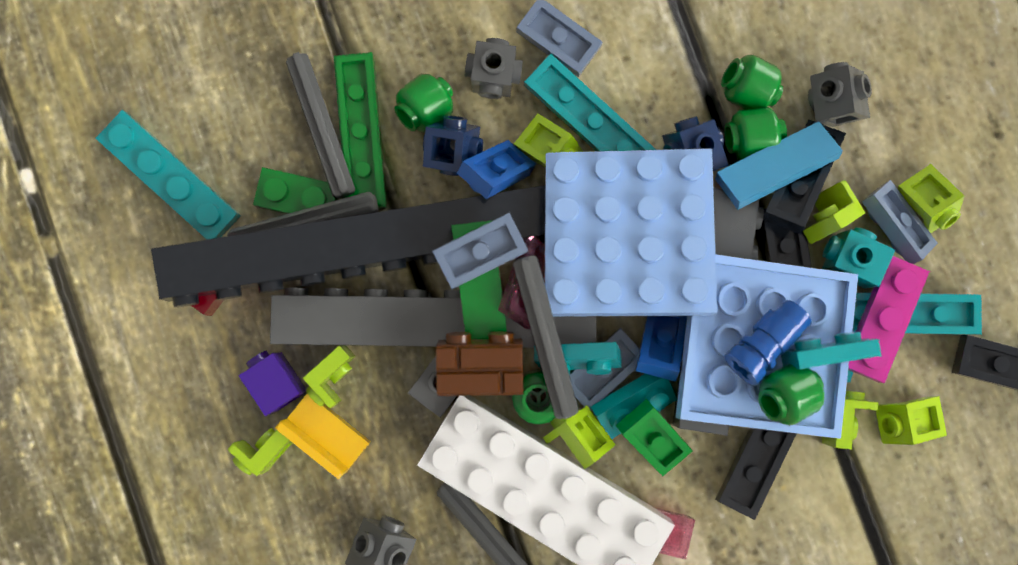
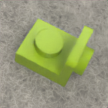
[514,113,583,168]
[898,164,965,233]
[803,180,865,244]
[303,345,356,408]
[821,391,878,449]
[875,396,947,445]
[543,405,616,469]
[228,428,293,477]

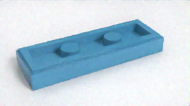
[715,121,843,210]

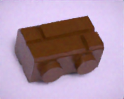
[436,331,523,396]

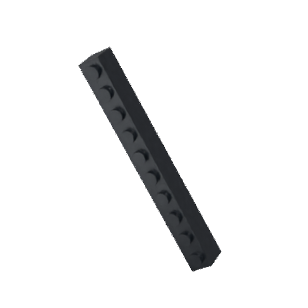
[151,185,546,308]

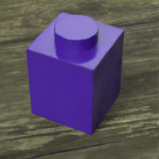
[239,350,306,416]

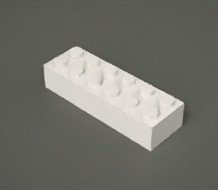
[417,396,675,565]

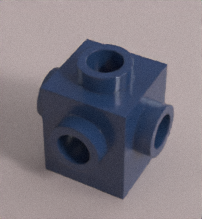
[423,116,483,176]
[662,116,728,171]

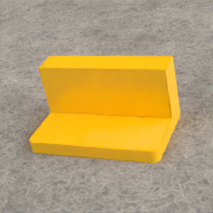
[275,393,371,479]

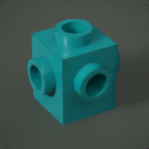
[822,227,895,289]

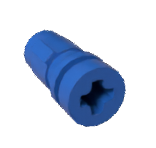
[724,300,812,386]

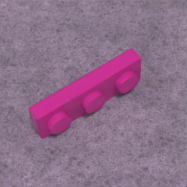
[848,256,930,383]

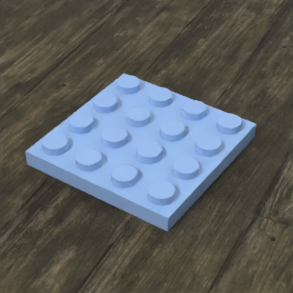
[545,149,717,316]
[675,254,858,439]

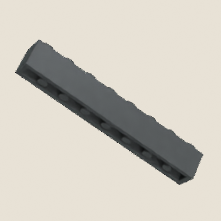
[270,288,596,348]

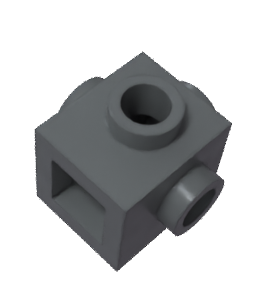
[465,38,523,99]
[808,62,872,127]
[345,516,417,565]

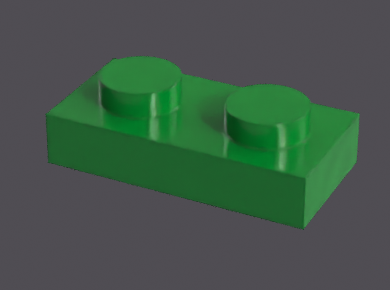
[253,167,338,214]
[615,399,693,477]

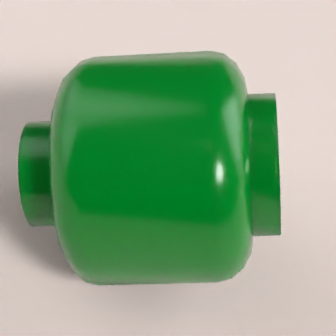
[721,55,783,110]
[394,73,453,133]
[724,107,787,160]
[758,364,825,426]
[512,369,556,425]

